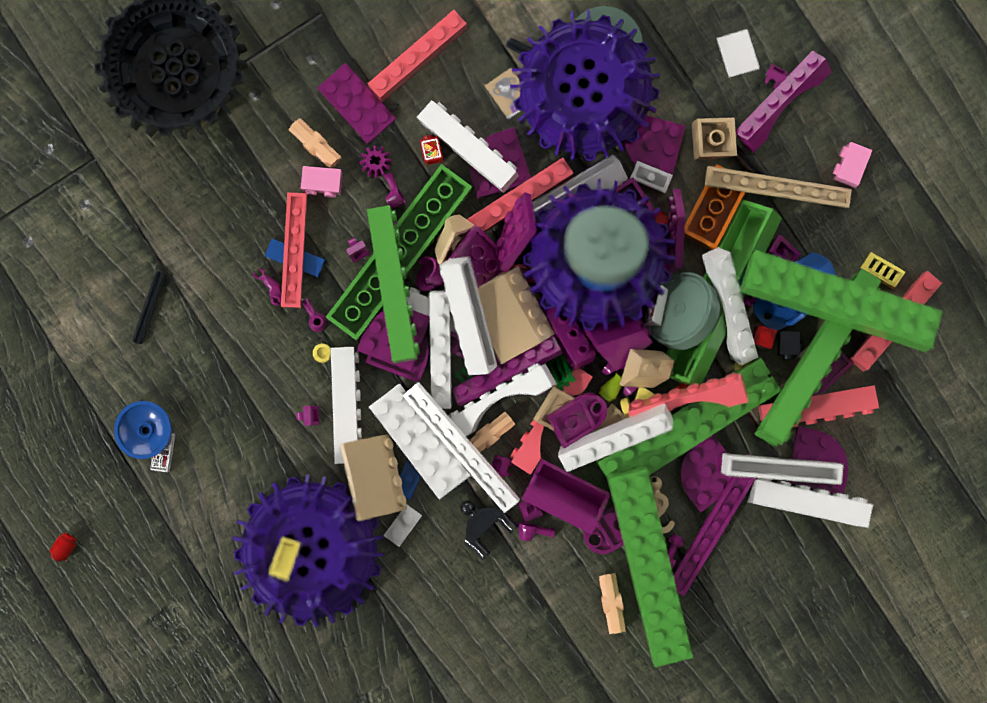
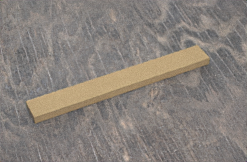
[705,166,852,208]

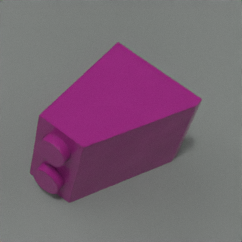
[583,317,653,371]

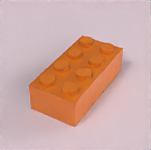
[684,164,745,251]

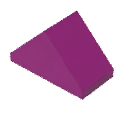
[766,235,801,262]

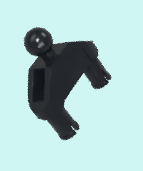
[460,500,519,561]

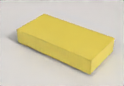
[269,537,301,581]

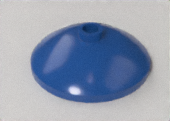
[114,401,172,459]

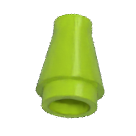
[599,373,622,402]

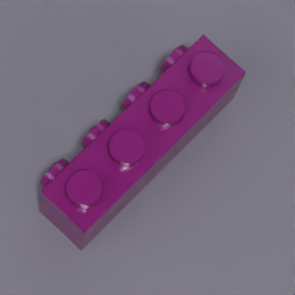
[537,298,596,371]

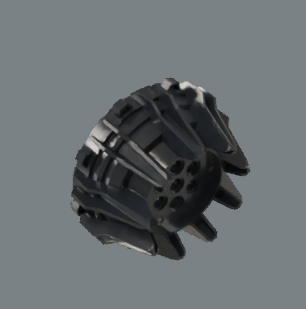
[94,0,249,140]

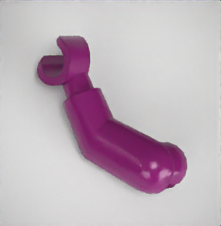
[253,268,282,306]

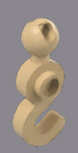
[650,476,675,533]

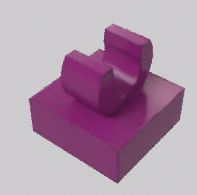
[765,64,788,89]
[346,237,370,263]
[296,406,319,426]
[491,454,514,478]
[519,501,543,522]

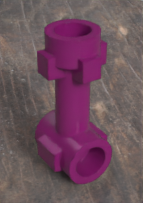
[667,534,684,569]

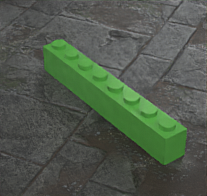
[367,205,420,364]

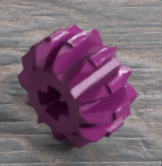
[360,145,392,178]

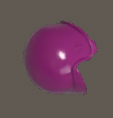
[416,256,445,291]

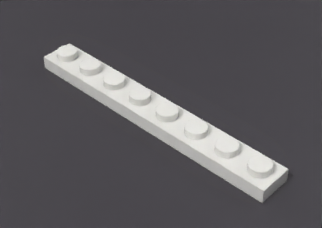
[403,382,520,513]

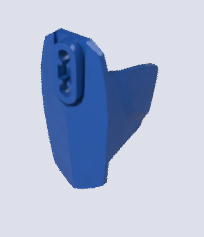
[753,252,836,331]

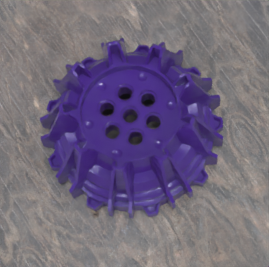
[510,10,660,161]
[523,178,675,331]
[232,475,384,627]

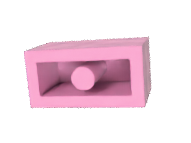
[833,142,872,188]
[301,166,343,198]

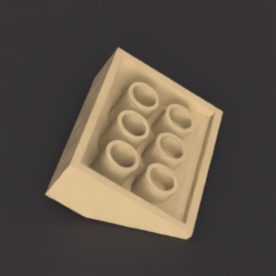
[477,266,555,364]
[340,434,407,521]

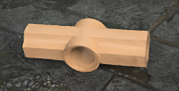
[289,118,342,169]
[469,412,515,452]
[599,573,626,634]

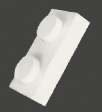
[384,504,422,547]

